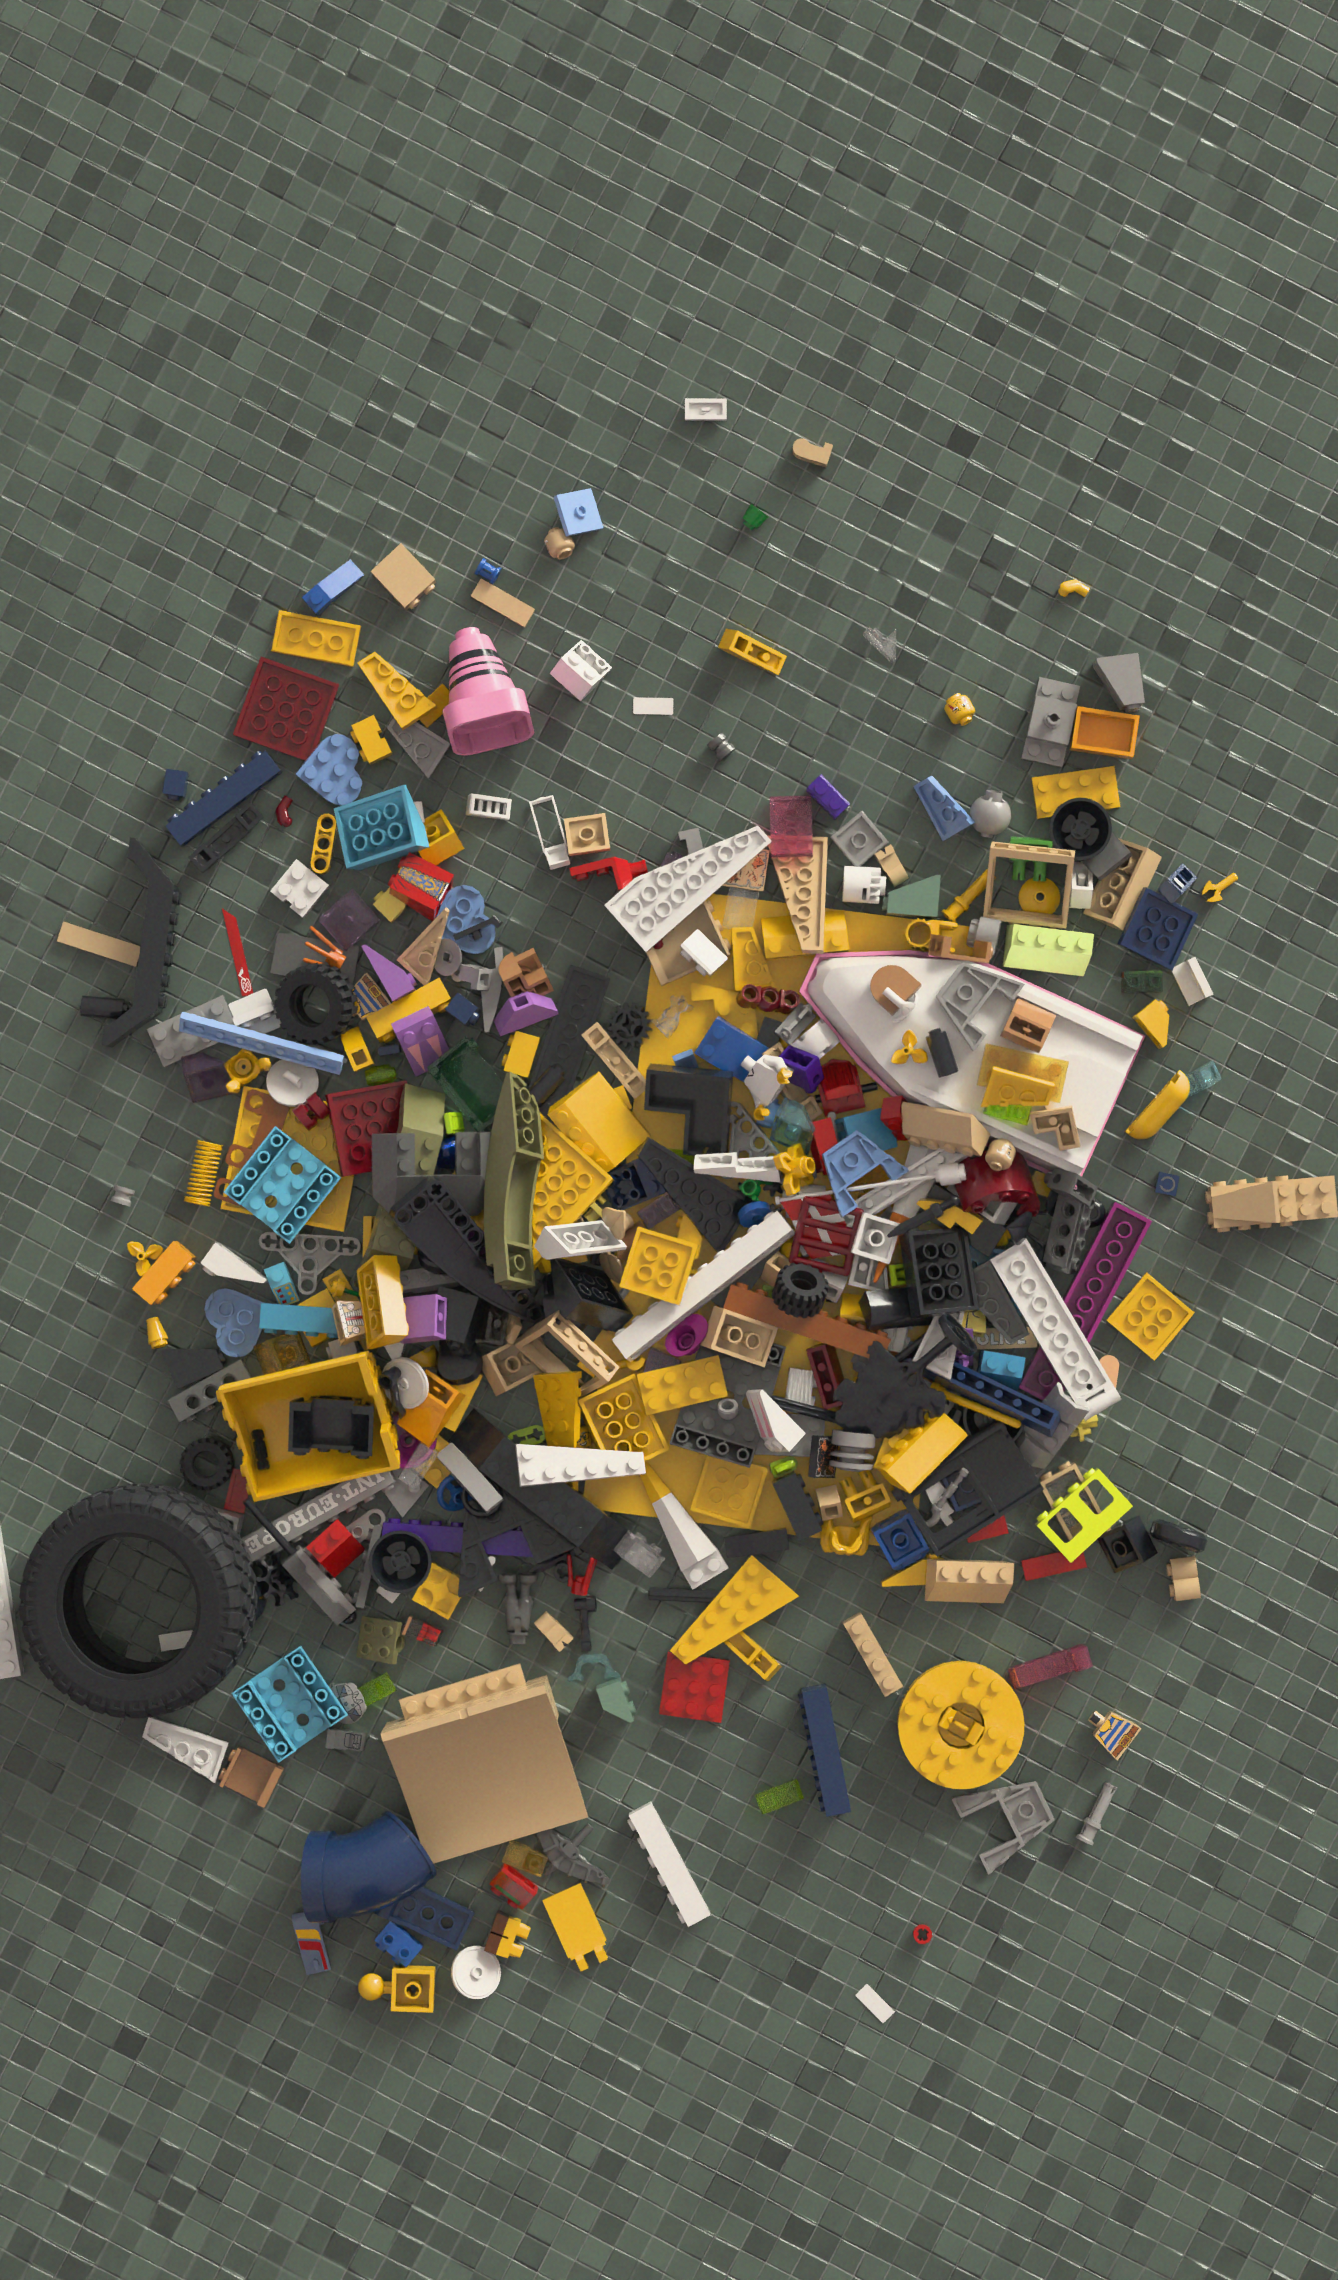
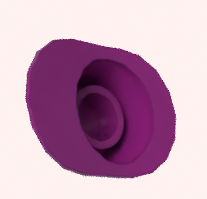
[665,1314,708,1357]

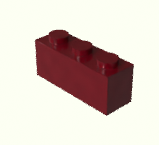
[806,1343,844,1409]

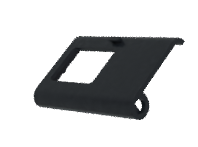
[891,1420,1044,1557]

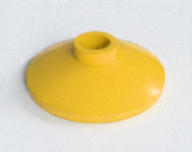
[1018,877,1060,914]

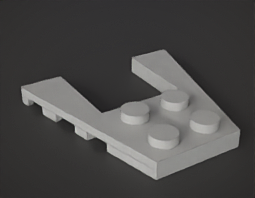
[952,1781,1055,1875]

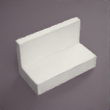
[1171,957,1213,1006]

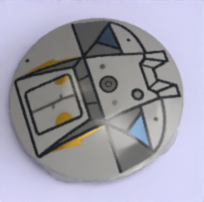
[331,1683,367,1724]

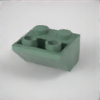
[596,1677,636,1722]

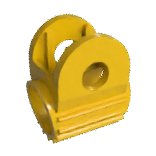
[904,918,958,953]

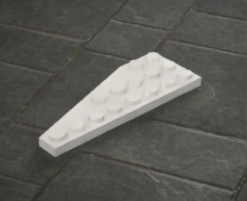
[604,826,772,952]

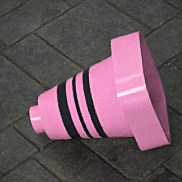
[443,627,534,756]

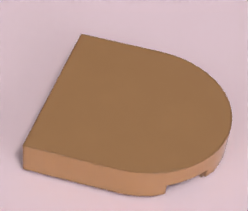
[870,965,922,1016]

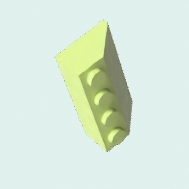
[1003,924,1094,976]

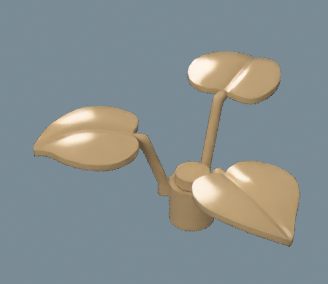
[576,1207,634,1284]

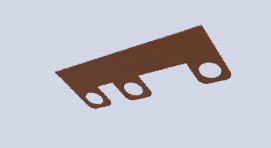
[214,1089,290,1208]

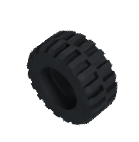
[274,963,358,1045]

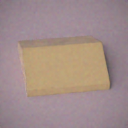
[564,813,610,856]

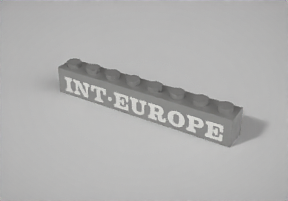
[241,1471,397,1564]

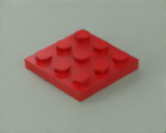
[659,1651,730,1723]

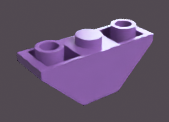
[493,991,558,1036]

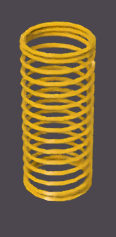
[184,1140,223,1207]

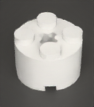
[791,1019,840,1059]

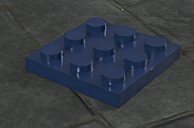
[1117,887,1198,971]

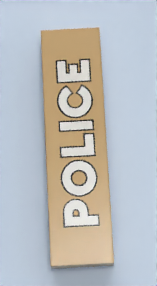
[973,1327,1038,1349]

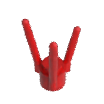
[567,1554,598,1596]

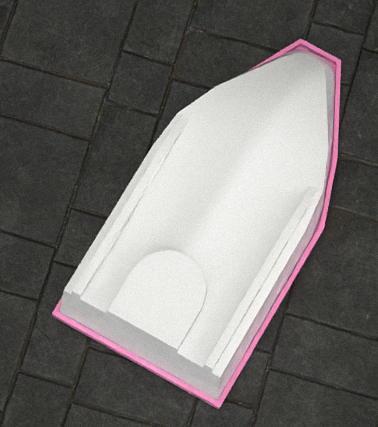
[799,950,1145,1188]

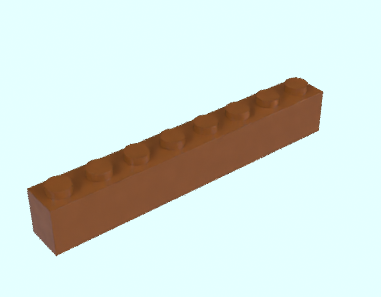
[723,1281,891,1358]

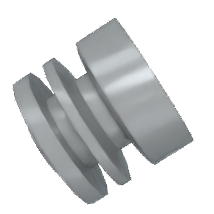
[829,1429,876,1472]

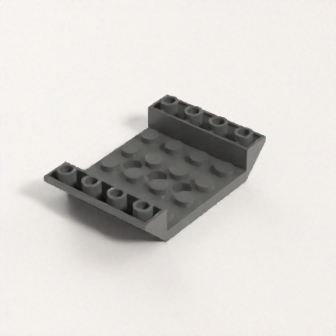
[669,1343,786,1468]

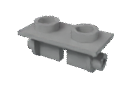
[774,1003,816,1045]

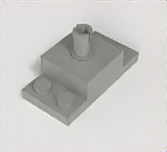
[1021,677,1080,768]

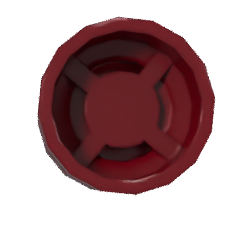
[292,1092,329,1131]

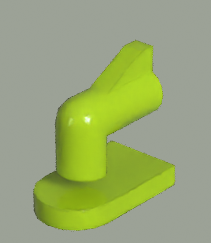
[769,1456,798,1478]

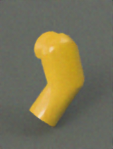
[1058,580,1090,597]

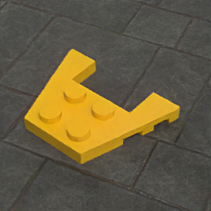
[690,982,758,1064]

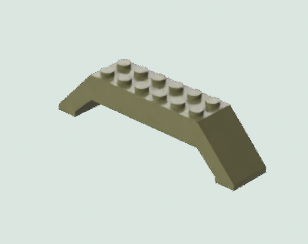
[354,1083,445,1287]

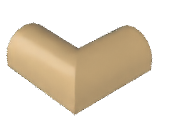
[1030,1105,1081,1151]

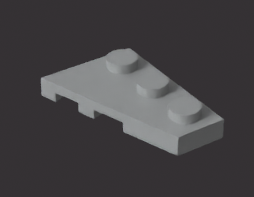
[387,717,451,779]

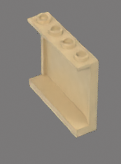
[646,900,732,986]

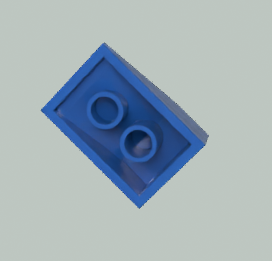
[694,1016,769,1082]

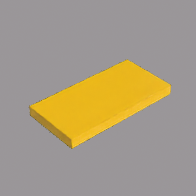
[271,610,361,667]

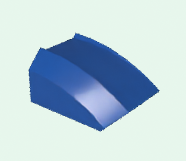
[871,1509,930,1570]

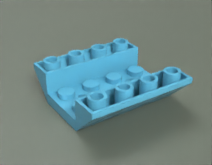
[224,1126,341,1244]
[231,1646,348,1763]

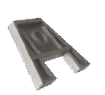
[936,962,1025,1052]

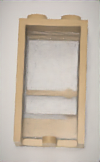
[1039,1461,1111,1541]

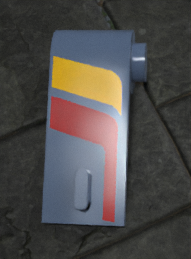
[292,1912,331,1975]

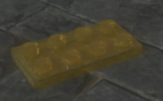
[976,1044,1069,1103]

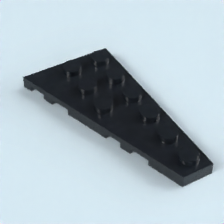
[637,1137,753,1253]

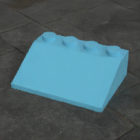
[334,785,429,870]

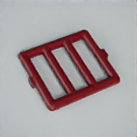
[789,1196,864,1276]

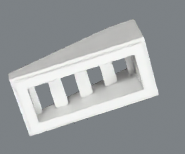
[466,793,512,820]

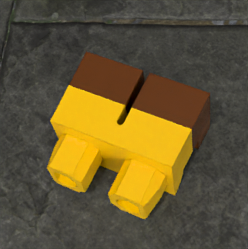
[484,1910,530,1958]

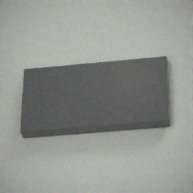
[270,932,360,985]

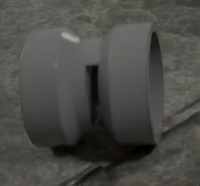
[707,732,736,761]

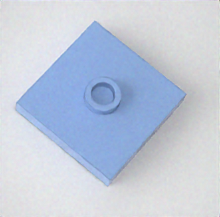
[553,488,603,537]

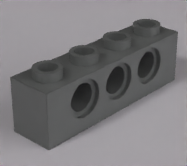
[167,1359,253,1423]

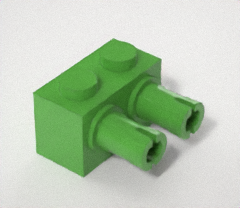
[1009,837,1053,881]

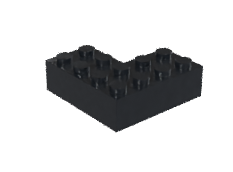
[644,1063,733,1156]

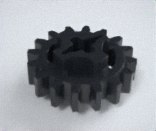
[607,1003,653,1048]

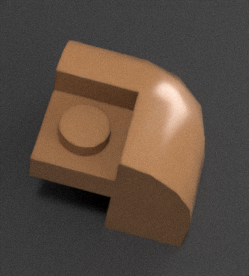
[498,948,554,997]

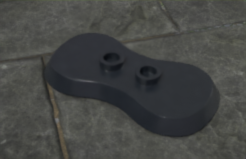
[435,1340,483,1385]

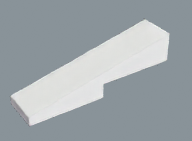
[694,1152,781,1182]

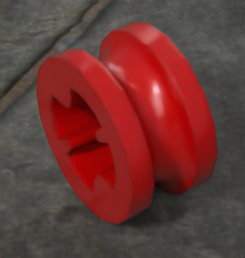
[913,1924,932,1944]

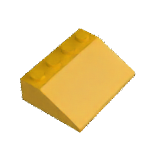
[547,1071,650,1173]
[578,1374,670,1461]

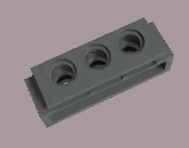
[1043,1187,1095,1274]

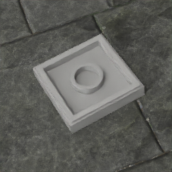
[830,811,889,867]

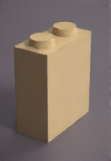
[371,543,436,610]

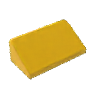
[420,684,449,728]

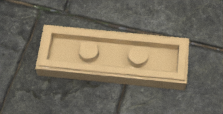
[471,578,535,628]

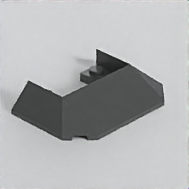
[372,1131,491,1218]

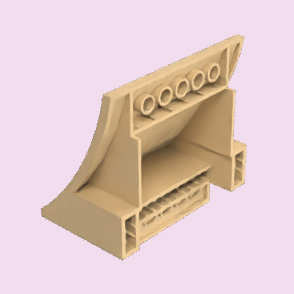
[380,1663,588,1864]

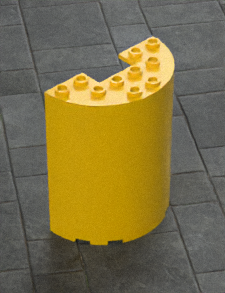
[216,1351,400,1502]

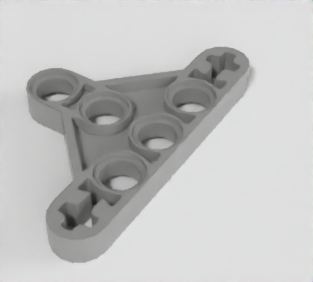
[721,1101,784,1184]
[259,1232,361,1295]

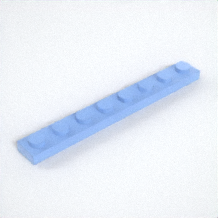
[179,1012,344,1075]

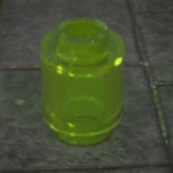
[365,1063,397,1086]

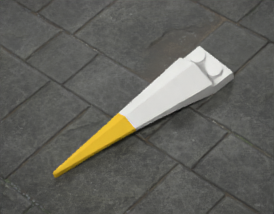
[640,1461,729,1590]

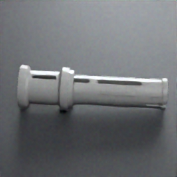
[1076,1782,1117,1846]

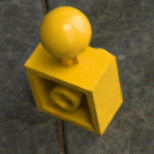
[358,1965,436,2013]

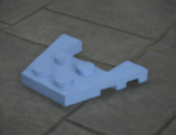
[822,1130,909,1218]

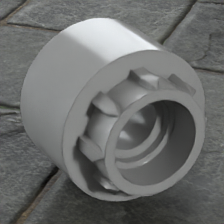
[967,916,1002,955]

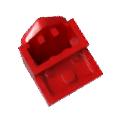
[817,1059,866,1117]

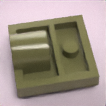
[356,1616,405,1664]

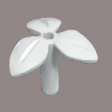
[882,987,918,1023]

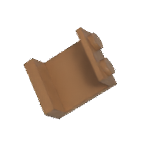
[928,934,993,963]
[218,1746,284,1808]

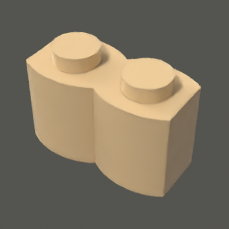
[1166,1556,1201,1601]

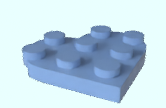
[295,734,362,805]
[436,885,496,954]
[204,1288,264,1357]

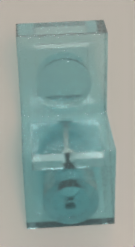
[1184,1061,1222,1097]

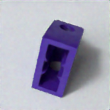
[778,1045,824,1094]

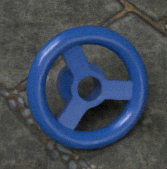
[437,1475,473,1511]

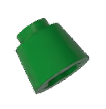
[743,503,769,531]

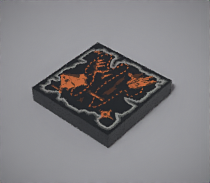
[808,1435,838,1478]

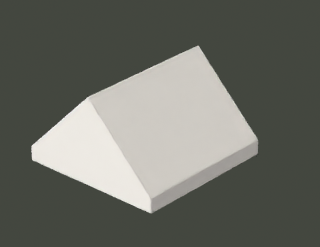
[851,1212,900,1264]

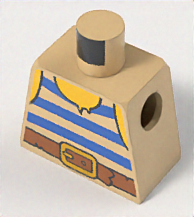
[352,973,391,1021]
[1088,1710,1141,1760]

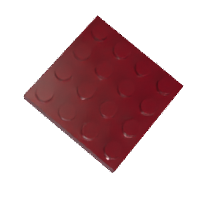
[233,657,340,761]
[325,1080,407,1177]

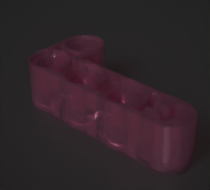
[1007,1644,1093,1689]

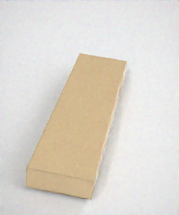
[57,921,140,967]

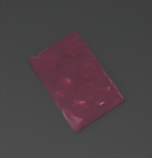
[770,796,813,857]

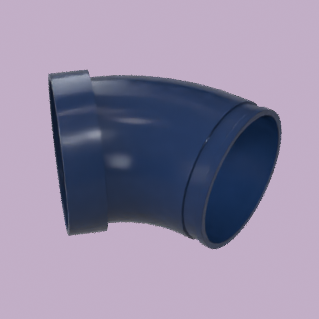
[301,1811,437,1923]

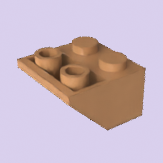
[1000,998,1056,1054]

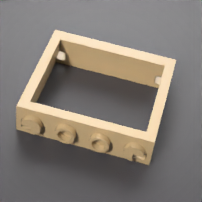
[983,841,1075,929]
[515,1310,619,1399]

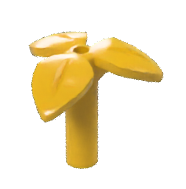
[891,1030,928,1064]
[127,1242,163,1276]

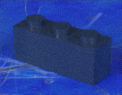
[445,993,481,1027]

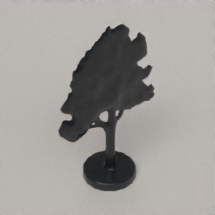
[833,1313,978,1439]

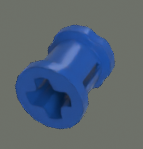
[475,558,502,585]

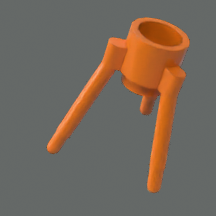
[303,926,346,969]

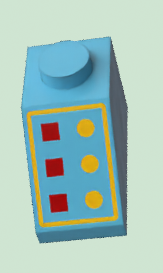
[264,1262,300,1305]

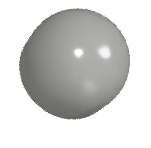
[717,1398,738,1420]

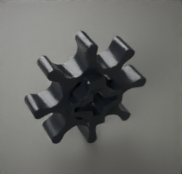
[256,1553,299,1607]

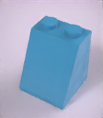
[835,1108,898,1151]
[977,1349,1026,1391]

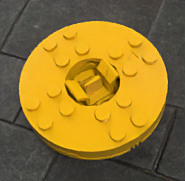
[897,1661,1024,1789]

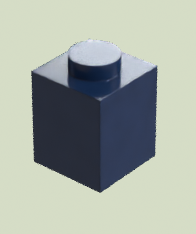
[163,769,189,801]

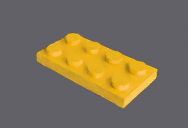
[1031,766,1120,819]
[636,1355,728,1415]

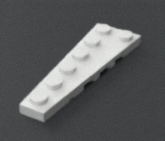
[515,1444,646,1487]

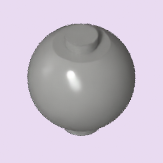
[969,790,1011,838]

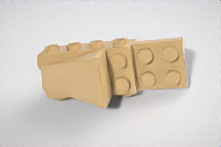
[1205,1175,1338,1232]

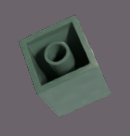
[882,875,941,920]

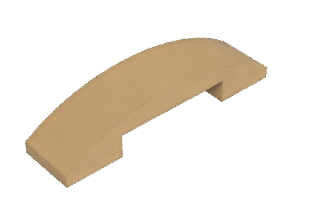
[581,1022,646,1099]
[762,1042,823,1123]

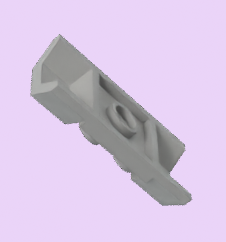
[1014,1382,1090,1469]

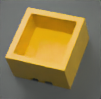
[412,1561,461,1620]

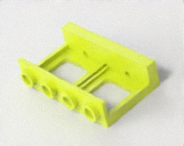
[1035,1468,1133,1563]

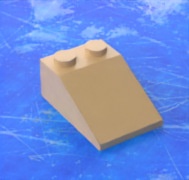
[700,1306,778,1368]
[482,1336,546,1396]

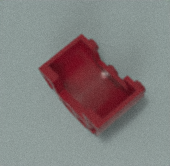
[955,1151,1040,1217]

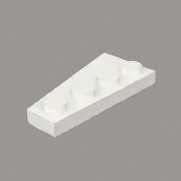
[142,1717,229,1783]

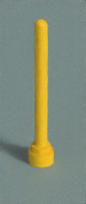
[930,1382,1021,1428]

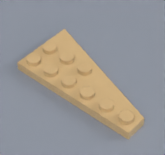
[768,836,828,954]

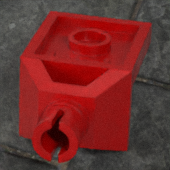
[569,857,648,893]

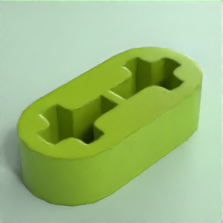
[508,1425,545,1445]

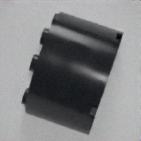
[288,1395,374,1459]

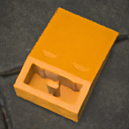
[396,1369,466,1447]

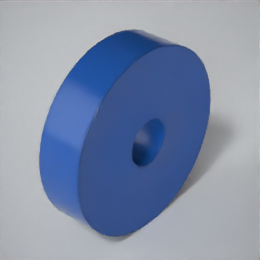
[738,1201,772,1228]

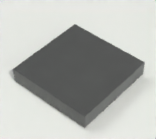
[1080,833,1133,881]

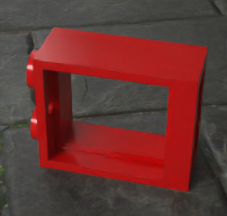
[807,1117,838,1176]

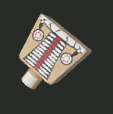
[332,1301,366,1346]

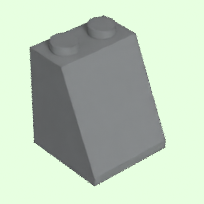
[1093,653,1145,713]

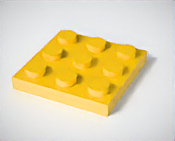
[619,1227,699,1306]
[1106,1272,1195,1361]
[690,1455,768,1529]

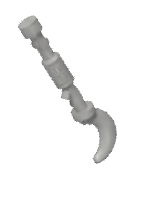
[925,1468,969,1528]

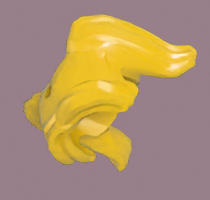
[224,1049,272,1094]
[820,1516,873,1556]

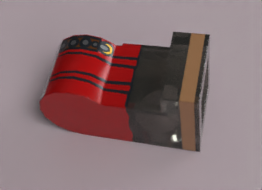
[401,1614,444,1647]

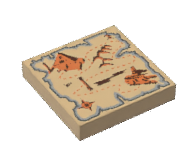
[722,849,770,892]

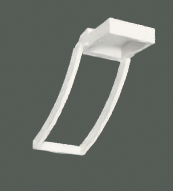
[529,795,570,870]

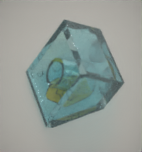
[770,1097,815,1155]

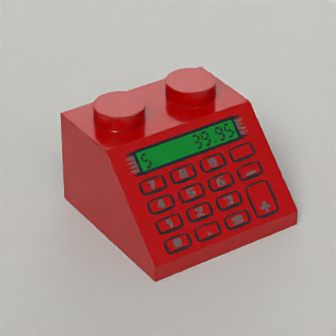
[489,1862,538,1910]

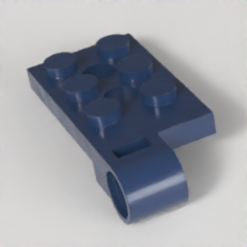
[373,1887,475,1951]

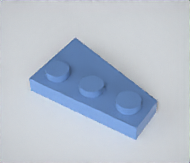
[913,776,975,841]

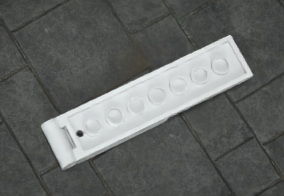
[990,1238,1121,1421]

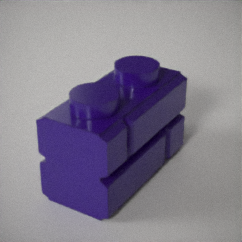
[806,774,850,821]

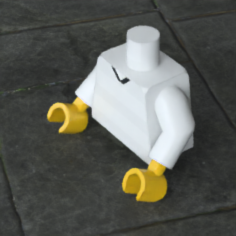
[741,1055,794,1121]

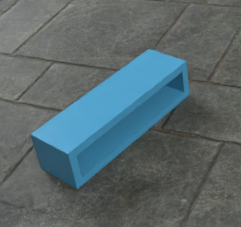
[259,1303,338,1338]

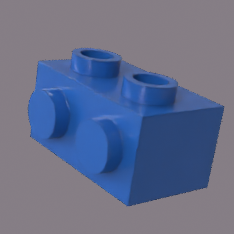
[374,1920,423,1967]

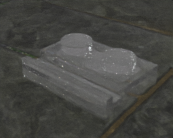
[722,887,759,930]

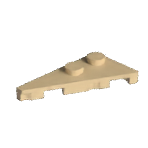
[397,908,450,985]

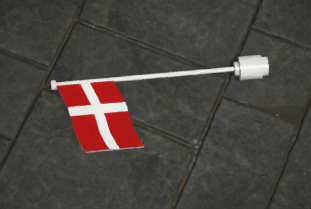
[775,1162,966,1259]

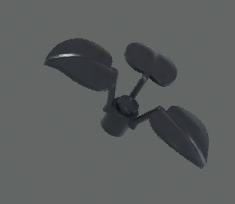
[1005,1190,1058,1269]

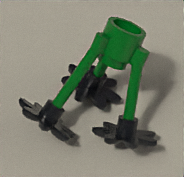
[735,1179,783,1213]

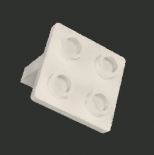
[228,989,281,1034]

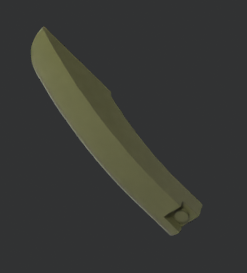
[484,1072,544,1290]

